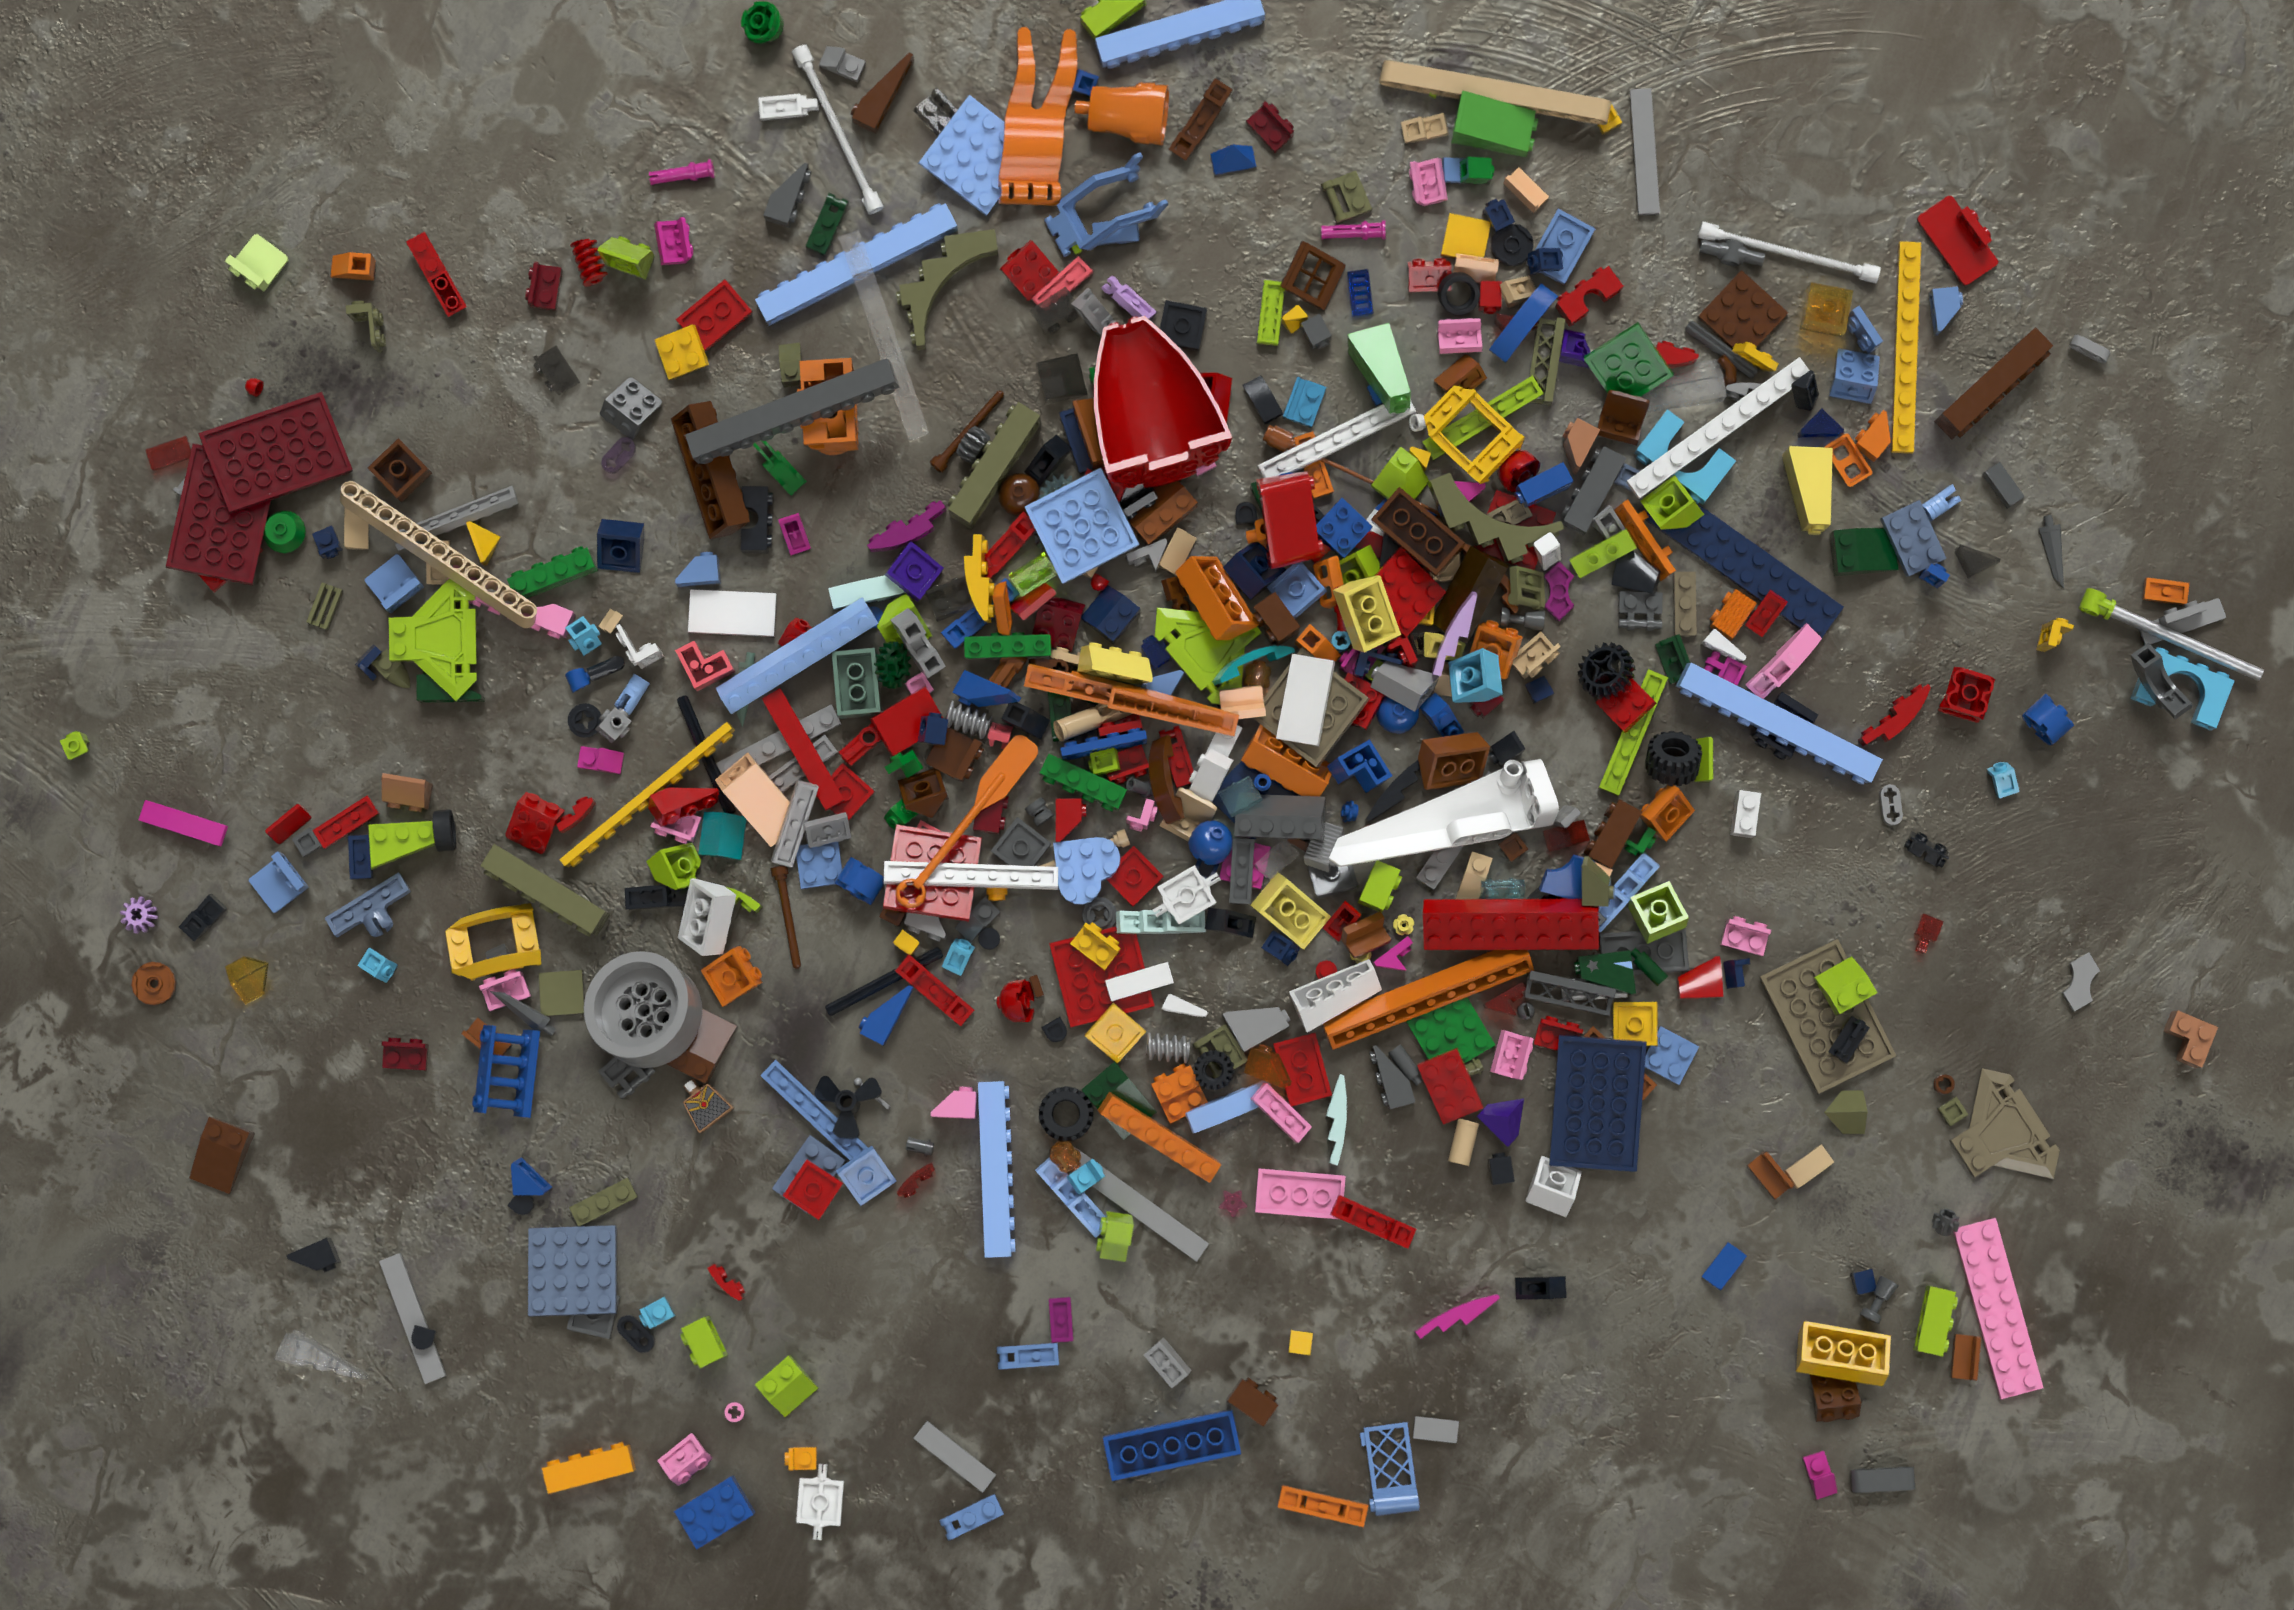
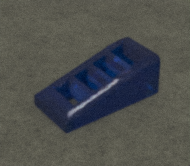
[1347,269,1374,317]

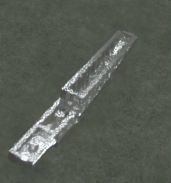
[839,230,929,441]

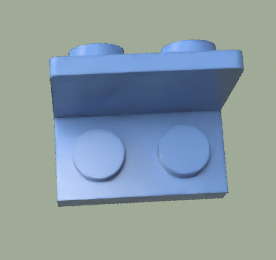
[1829,348,1880,404]
[364,554,424,613]
[249,851,309,913]

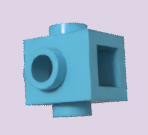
[565,616,602,655]

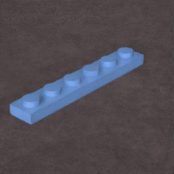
[760,1060,868,1160]

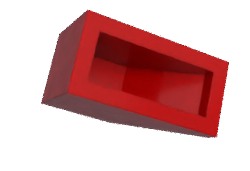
[1056,798,1086,842]

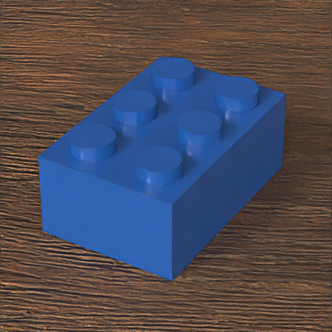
[674,1475,756,1550]

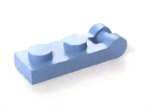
[996,1343,1059,1369]
[939,1494,1004,1541]

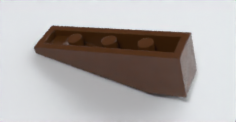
[851,52,914,134]

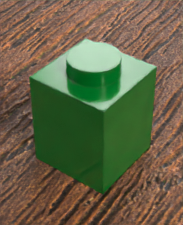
[1460,157,1494,184]

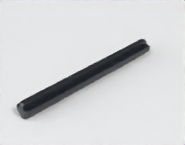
[677,695,736,814]
[825,947,943,1016]

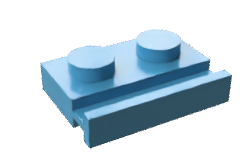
[1283,377,1326,428]

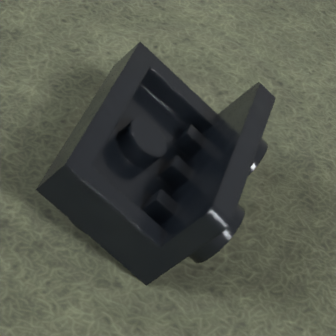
[1120,484,1158,520]

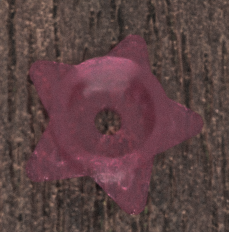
[1219,1190,1247,1218]

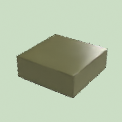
[1937,1096,1968,1127]

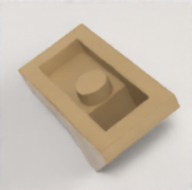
[1500,276,1536,308]

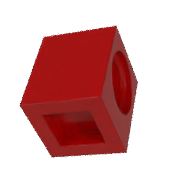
[1478,281,1502,314]

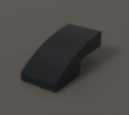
[1243,375,1284,424]
[179,894,227,941]

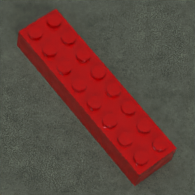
[1423,899,1599,950]

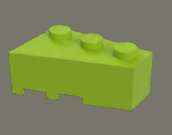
[368,821,435,870]

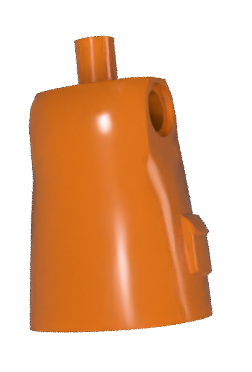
[1075,82,1169,146]

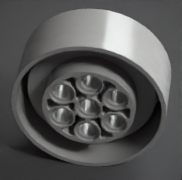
[584,951,702,1068]

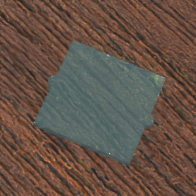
[1218,776,1263,817]

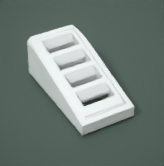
[1534,533,1561,571]
[1701,629,1746,663]
[1161,994,1208,1018]

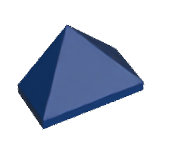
[1211,144,1256,175]
[511,1157,552,1195]

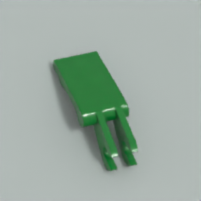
[753,441,807,496]

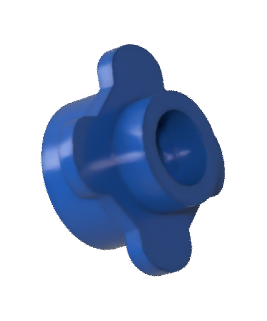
[1341,800,1358,822]

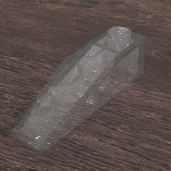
[1641,359,1727,412]
[274,1330,369,1380]

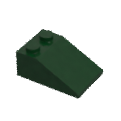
[1829,528,1899,577]
[1081,1061,1156,1140]

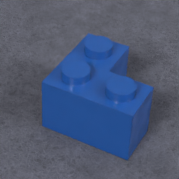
[1327,739,1392,793]

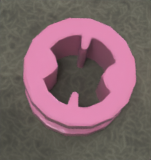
[725,1402,744,1422]

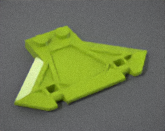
[389,578,477,701]
[1154,607,1262,705]

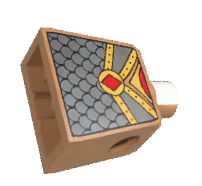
[683,1079,734,1133]

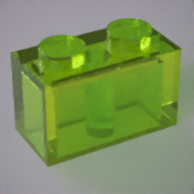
[1008,552,1058,597]

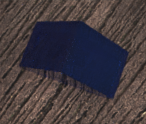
[1798,408,1844,438]

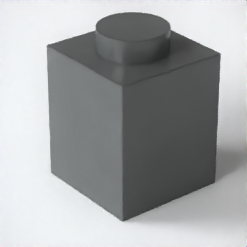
[1300,314,1332,350]

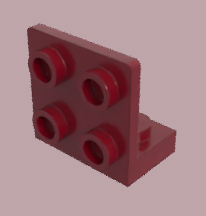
[1032,596,1085,652]

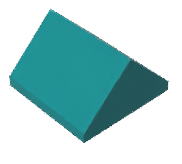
[698,812,747,860]

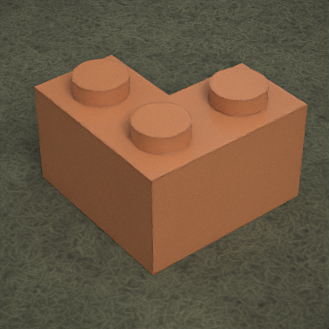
[2163,1010,2218,1068]

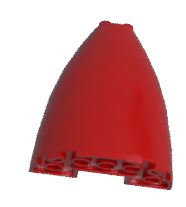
[1094,316,1232,488]

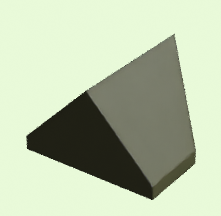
[1824,1090,1868,1134]

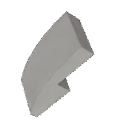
[1723,383,1761,401]

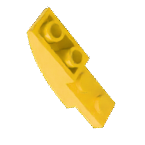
[964,534,995,623]

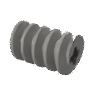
[945,700,993,740]
[1145,1032,1191,1064]

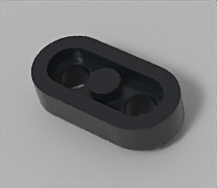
[617,1315,655,1353]

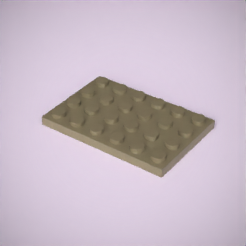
[1759,939,1896,1094]

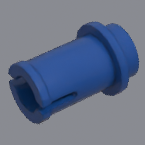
[1254,774,1271,791]

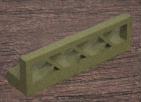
[1529,317,1565,406]

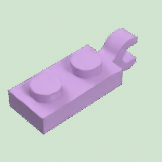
[1102,276,1157,320]

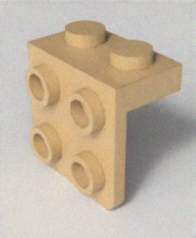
[1512,632,1561,679]
[1160,787,1217,841]

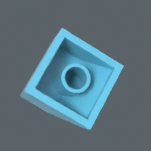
[1448,648,1503,703]

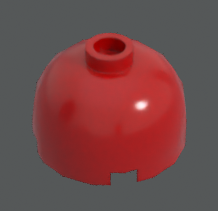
[1497,450,1540,492]
[997,979,1034,1023]

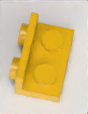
[2036,618,2074,652]
[1070,922,1120,970]

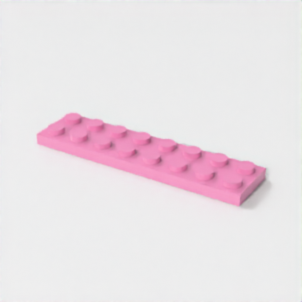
[1953,1218,2043,1399]

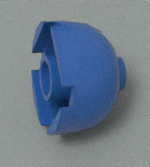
[1376,695,1419,734]
[1188,821,1233,865]

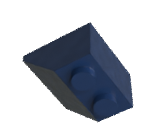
[597,519,644,573]
[1223,542,1286,600]
[1081,585,1140,645]

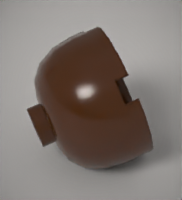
[998,473,1040,517]

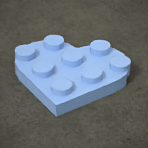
[1053,837,1121,905]

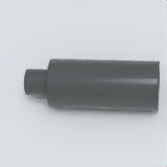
[1388,1044,1423,1086]

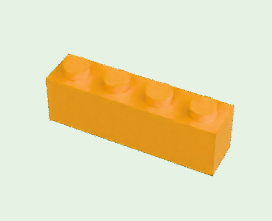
[542,1442,636,1494]

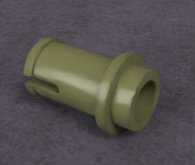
[1465,1058,1484,1077]

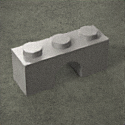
[890,608,946,678]

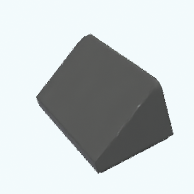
[1982,462,2025,509]

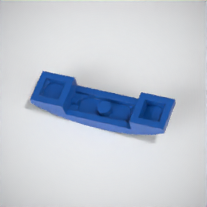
[1489,283,1558,363]
[941,578,1020,649]

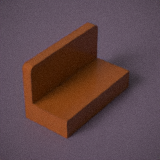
[1434,354,1487,393]
[1341,911,1391,959]
[461,1018,512,1056]
[1746,1152,1795,1200]
[1950,1334,1981,1381]

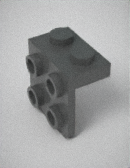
[599,377,662,440]

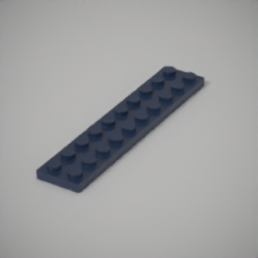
[1645,503,1844,638]

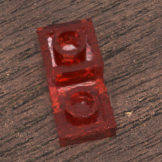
[897,1162,936,1198]

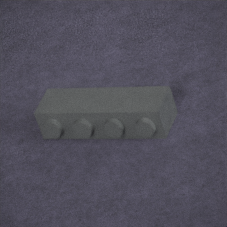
[1561,446,1626,536]

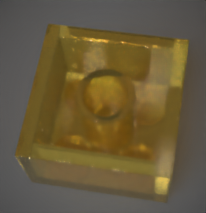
[1800,282,1853,337]

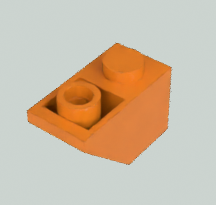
[331,252,376,281]
[1855,410,1891,462]
[1294,624,1341,662]

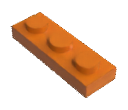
[1294,431,1334,499]

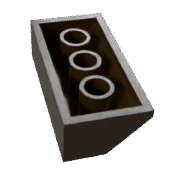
[1433,546,1509,644]

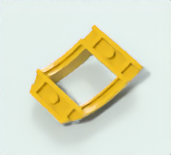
[1424,386,1525,484]
[445,903,541,981]

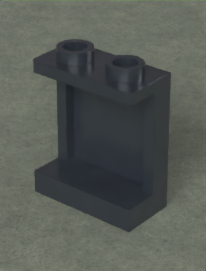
[1752,692,1818,761]

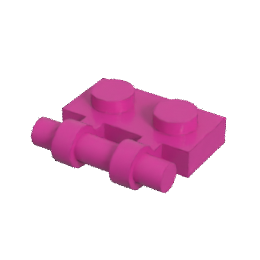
[1704,651,1747,685]

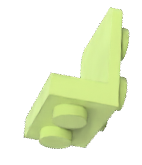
[225,234,288,292]

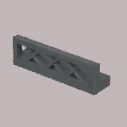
[1524,971,1616,1016]

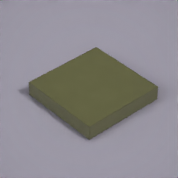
[539,970,585,1016]

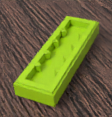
[1257,280,1284,346]
[1570,528,1637,578]

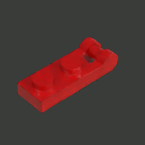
[1158,725,1194,789]

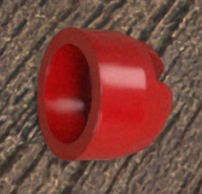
[245,378,264,397]
[1091,573,1109,591]

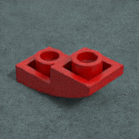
[556,796,596,833]
[707,1264,746,1301]

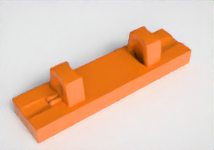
[1614,500,1676,581]
[1277,1485,1368,1527]

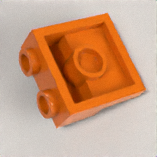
[1470,620,1523,679]
[701,946,763,1007]
[1151,1064,1208,1124]

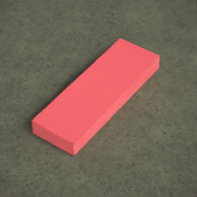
[1032,256,1093,315]

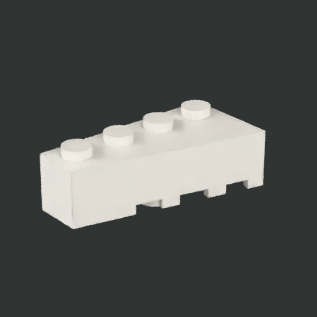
[1289,959,1382,1032]

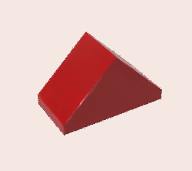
[1323,901,1362,942]

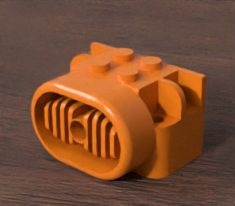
[797,358,859,455]

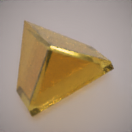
[225,956,269,1004]

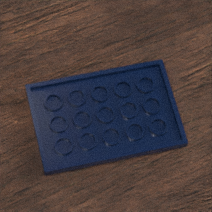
[1549,1035,1647,1172]

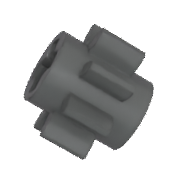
[1932,1209,1960,1236]

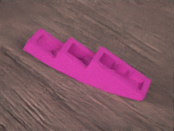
[138,800,228,847]
[1414,1294,1500,1339]

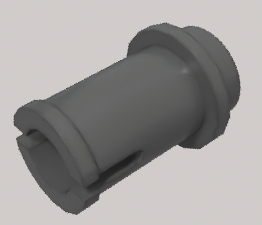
[1126,777,1153,798]
[906,1136,934,1157]

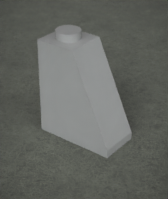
[1370,661,1439,712]
[1222,1007,1291,1053]

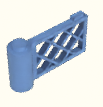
[1360,1422,1419,1516]

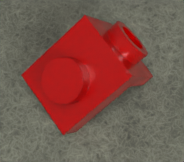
[778,618,812,646]

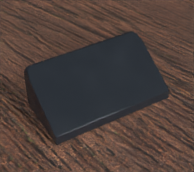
[1791,370,1819,411]

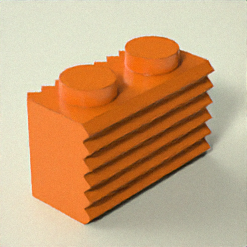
[1709,589,1757,641]

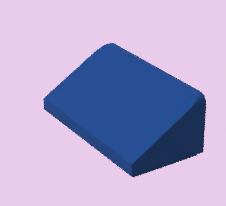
[1701,1242,1747,1290]

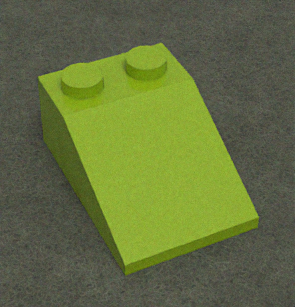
[597,236,654,279]

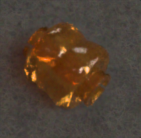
[1244,660,1272,690]
[1050,1141,1082,1173]

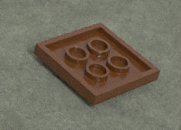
[1697,270,1788,350]

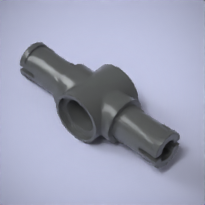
[1700,240,1765,266]

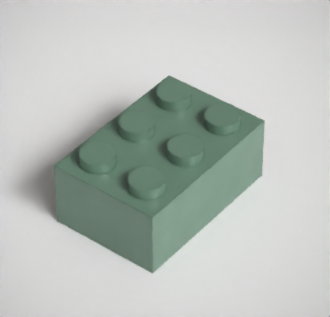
[832,648,882,719]

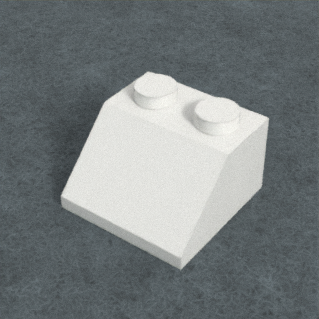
[1525,1155,1582,1217]

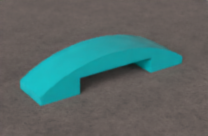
[1212,646,1295,685]

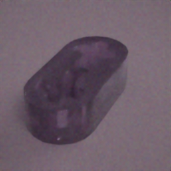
[601,437,636,474]

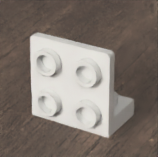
[615,624,664,669]

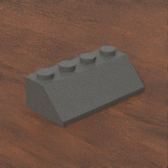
[1234,794,1326,840]

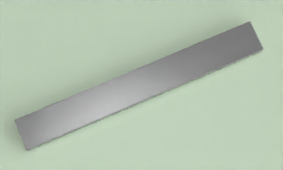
[1055,1142,1209,1262]

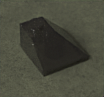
[1036,353,1087,404]

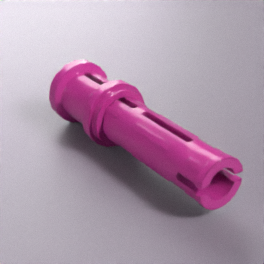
[649,159,715,185]
[1321,220,1386,240]

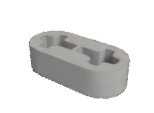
[2069,335,2111,363]
[1879,784,1903,826]

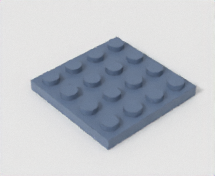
[528,1225,617,1317]

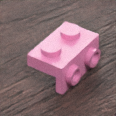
[1409,158,1448,206]
[1437,318,1482,354]
[1126,798,1158,832]
[650,815,702,844]
[479,969,531,1012]
[1490,1030,1533,1080]

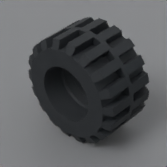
[1645,731,1702,786]
[1039,1086,1093,1141]

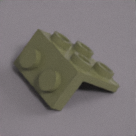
[346,301,386,353]

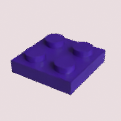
[884,541,944,602]

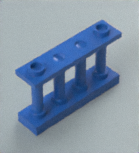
[472,1025,540,1118]

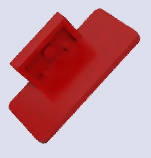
[1917,195,1998,286]

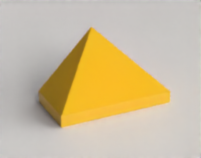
[466,521,500,566]

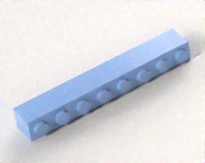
[1095,0,1265,69]
[716,597,879,714]
[978,1081,1016,1258]

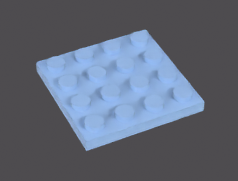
[918,95,1004,216]
[1025,468,1140,584]

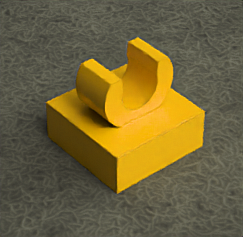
[1597,104,1622,134]

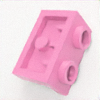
[1720,916,1771,956]
[657,1433,712,1486]

